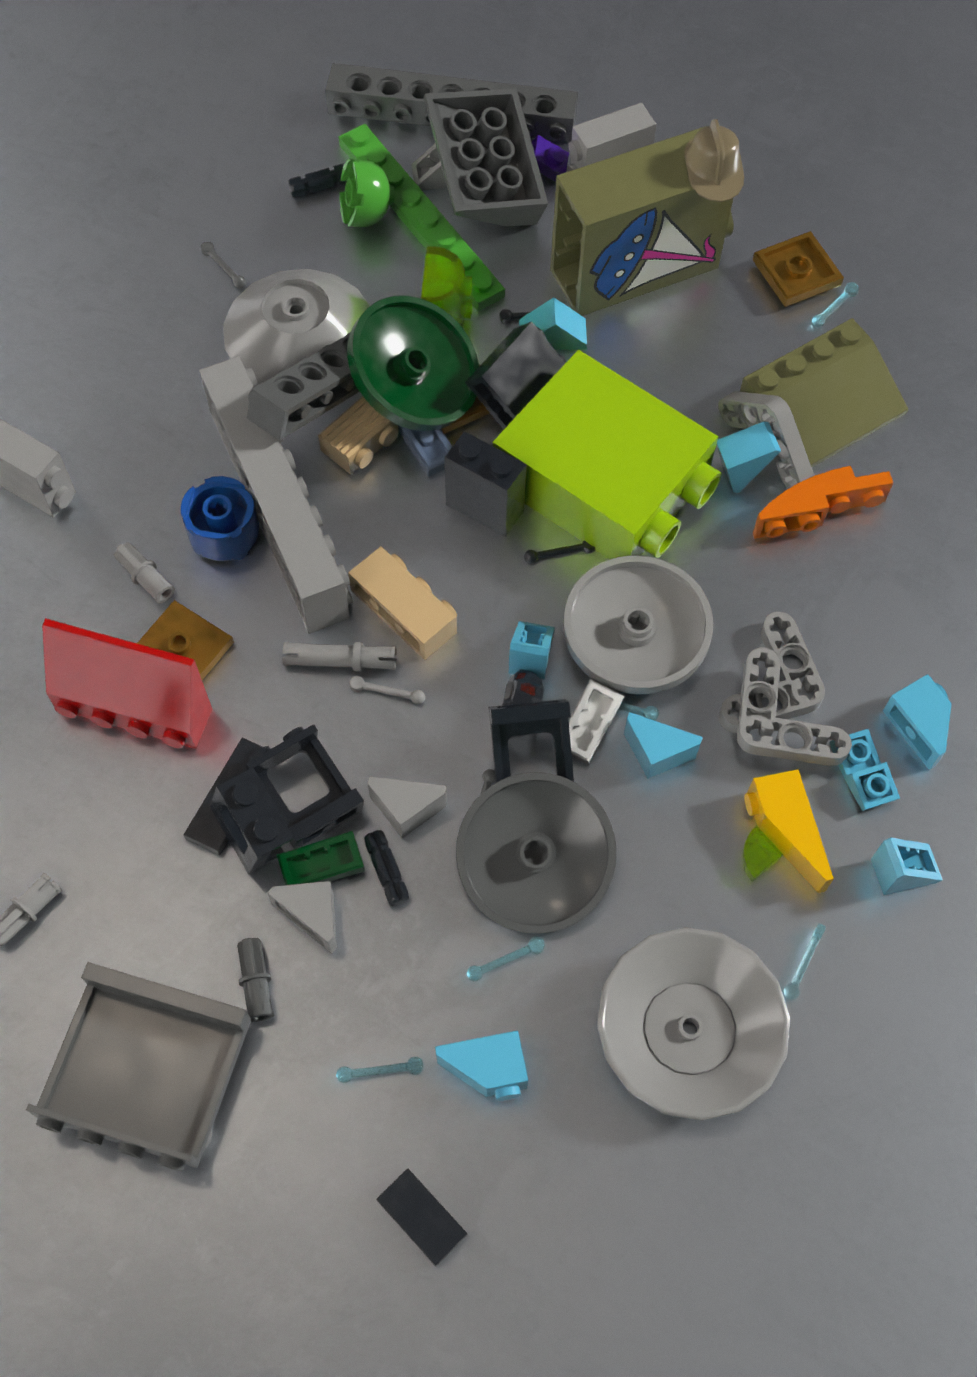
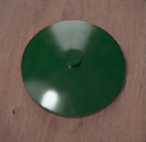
[347,296,479,431]

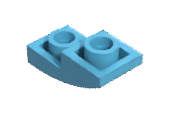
[829,729,900,811]

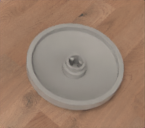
[563,555,713,694]

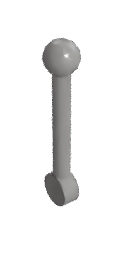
[349,676,425,704]

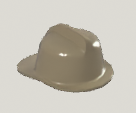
[685,119,744,202]

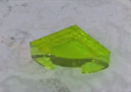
[743,825,783,882]

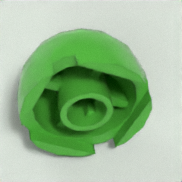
[339,159,395,227]

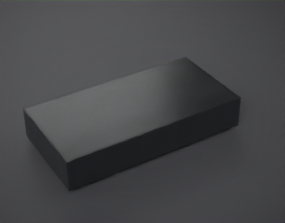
[376,1168,468,1267]

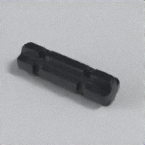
[288,163,347,198]
[364,830,409,906]

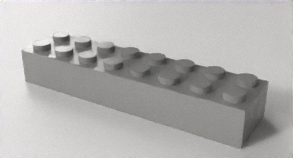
[199,356,353,634]

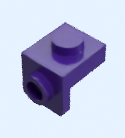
[532,135,569,182]

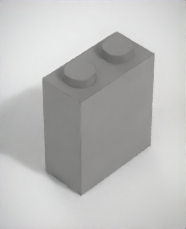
[567,102,657,172]
[0,419,76,517]

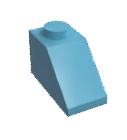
[883,674,952,770]
[435,1030,528,1101]

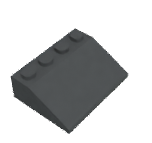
[423,88,548,227]

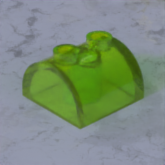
[421,246,472,327]

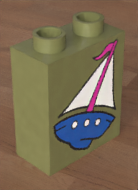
[550,126,744,316]

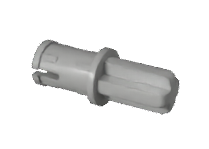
[114,542,175,604]
[0,873,62,946]

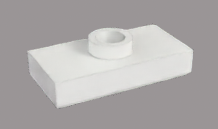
[568,679,624,765]

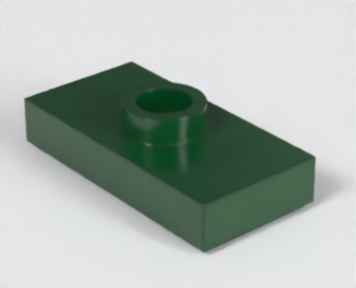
[277,831,365,885]

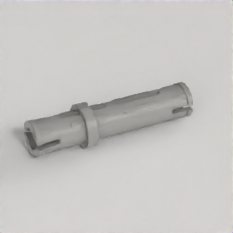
[282,642,397,671]

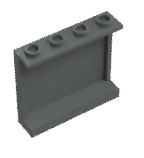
[26,962,251,1172]

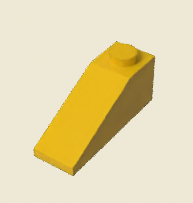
[744,769,834,893]

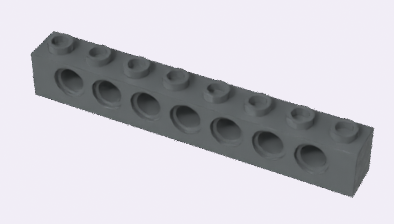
[325,63,578,143]

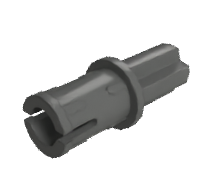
[237,938,274,1022]

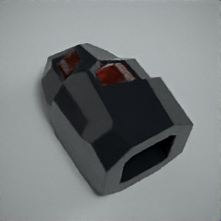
[502,669,544,705]

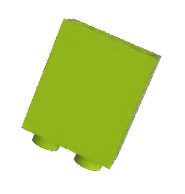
[492,349,722,560]

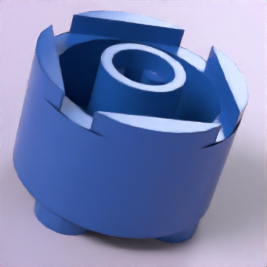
[181,476,259,561]

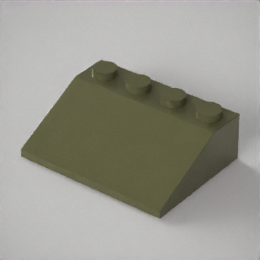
[740,318,909,467]

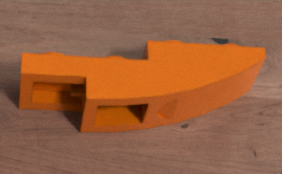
[752,465,893,538]

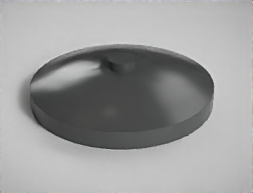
[456,772,616,934]

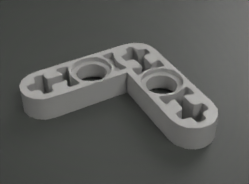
[718,391,814,489]
[718,612,825,733]
[737,647,852,766]

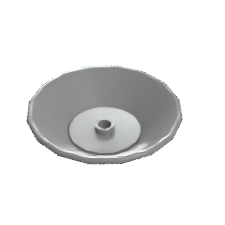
[223,269,370,384]
[597,927,790,1121]

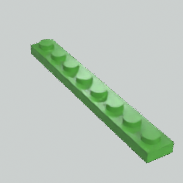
[339,124,505,312]

